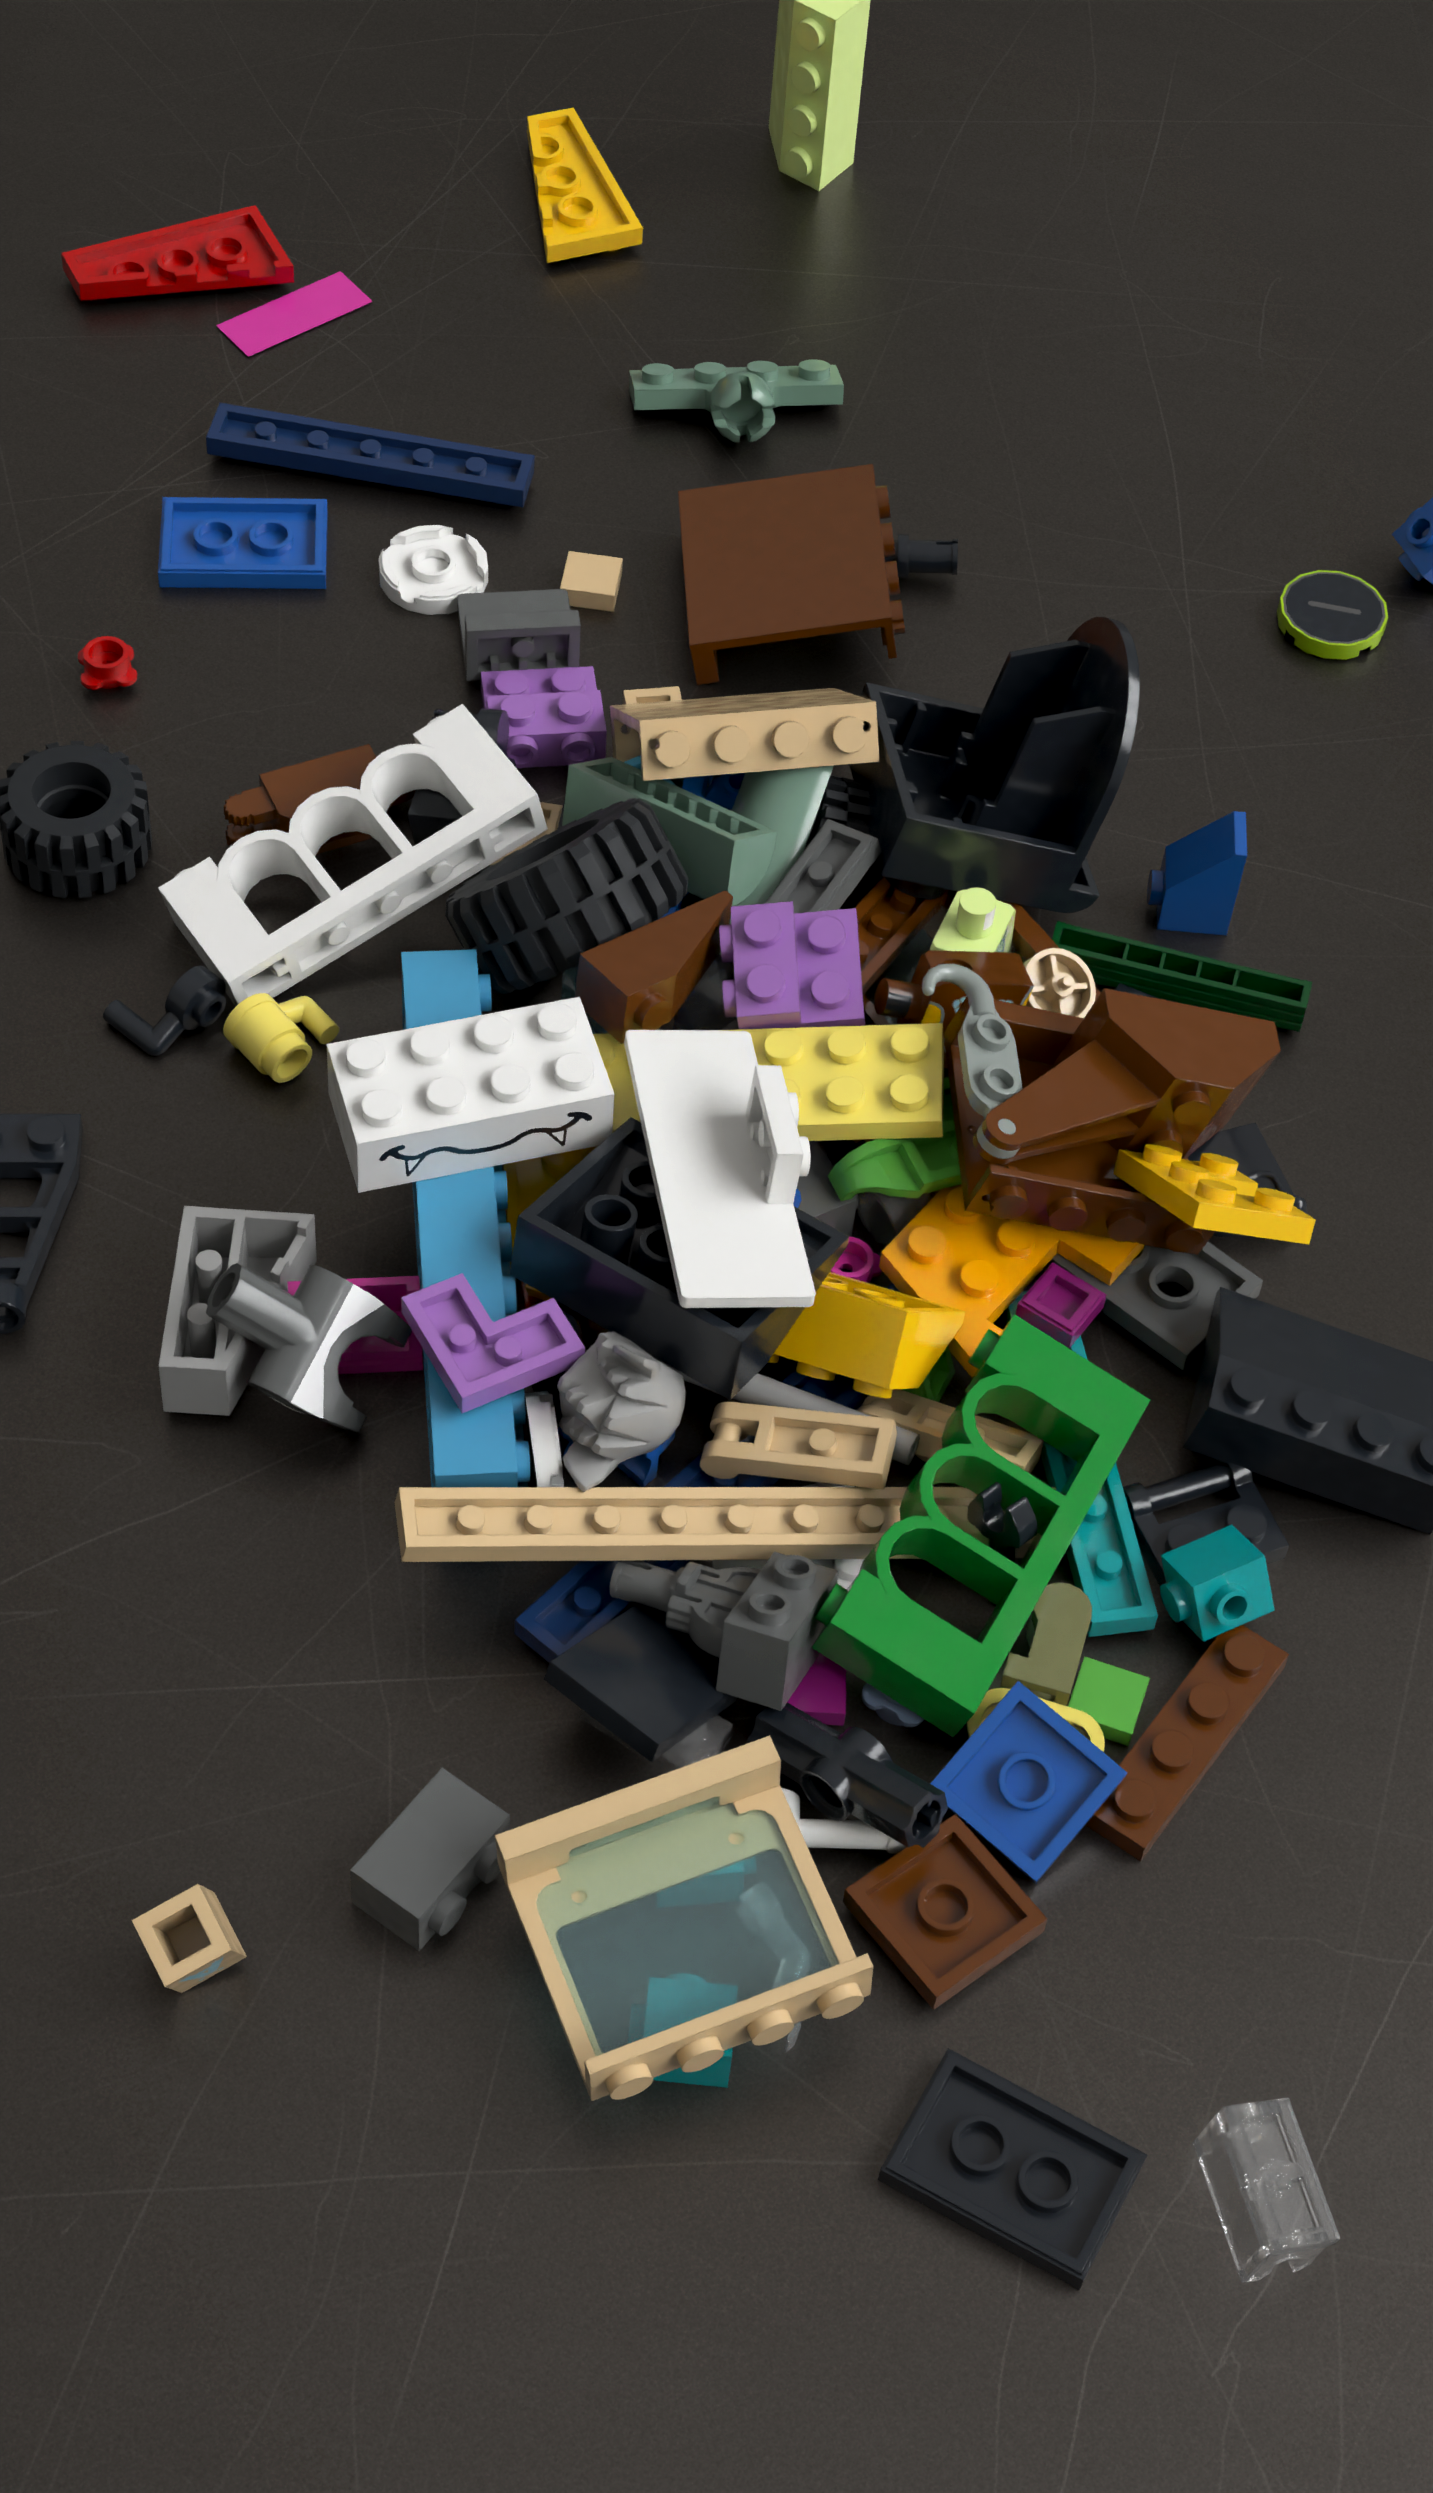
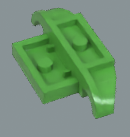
[828,1077,962,1201]

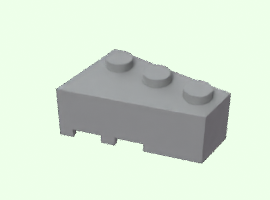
[158,1206,317,1416]

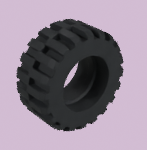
[445,798,688,994]

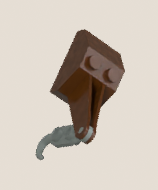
[922,964,1281,1165]

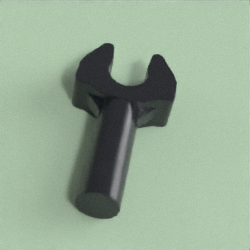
[967,1482,1037,1563]

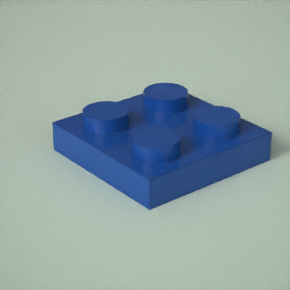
[931,1681,1127,1884]

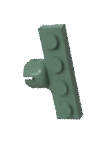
[629,359,844,443]

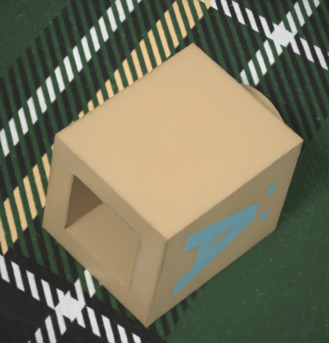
[132,1884,247,1993]

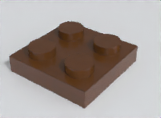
[843,1814,1048,2010]

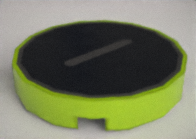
[1277,570,1388,660]

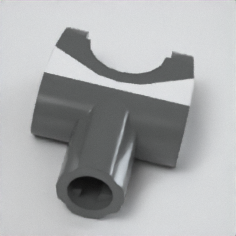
[206,1263,412,1433]

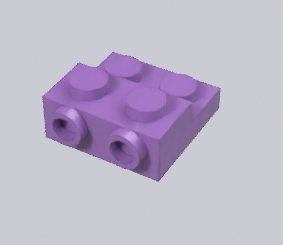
[481,666,607,768]
[719,901,865,1029]

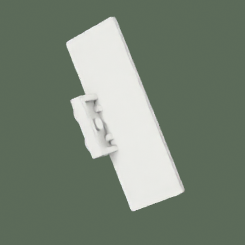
[624,1030,816,1308]

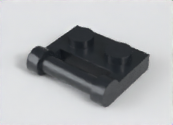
[1123,1460,1289,1586]

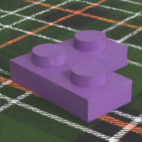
[401,1273,585,1413]

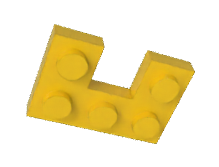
[1113,1144,1316,1245]

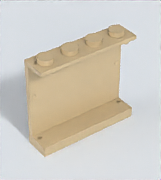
[610,688,879,781]

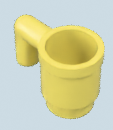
[223,993,339,1083]

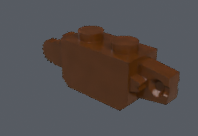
[224,744,415,854]

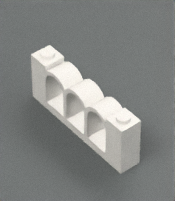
[158,704,548,1006]

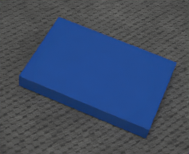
[158,497,328,589]

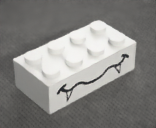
[327,997,615,1193]

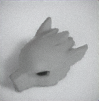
[557,1331,686,1492]

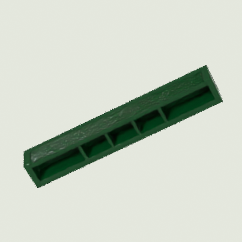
[1052,921,1312,1032]

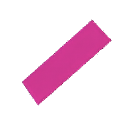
[216,271,373,357]

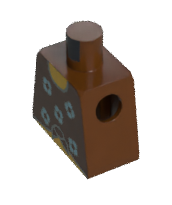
[875,950,1034,1069]

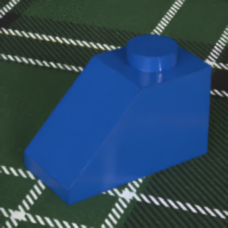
[1147,811,1247,936]

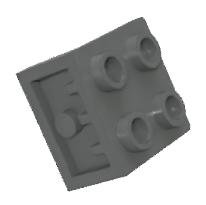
[457,589,581,681]

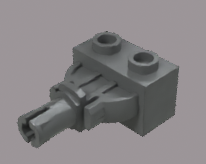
[610,1552,839,1711]

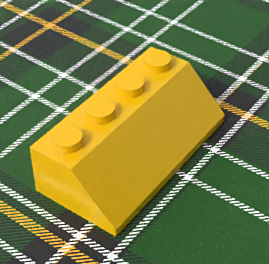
[768,1272,966,1398]

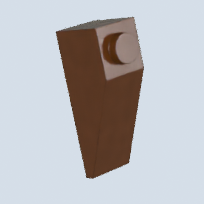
[575,890,733,1044]

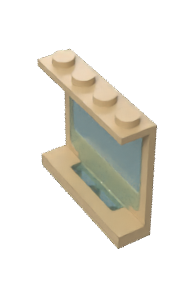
[495,1735,874,2101]

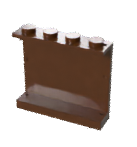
[678,464,905,685]
[943,997,1216,1255]

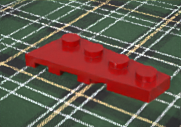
[61,205,294,301]

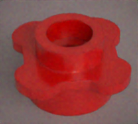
[78,636,137,690]

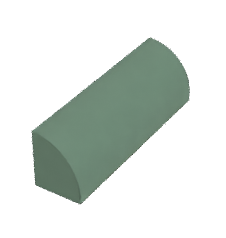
[562,757,777,906]
[698,766,834,983]

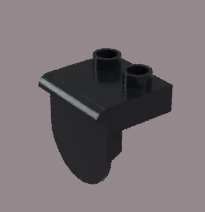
[849,617,1140,913]

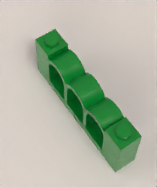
[811,1314,1150,1737]

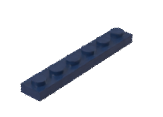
[206,403,535,507]

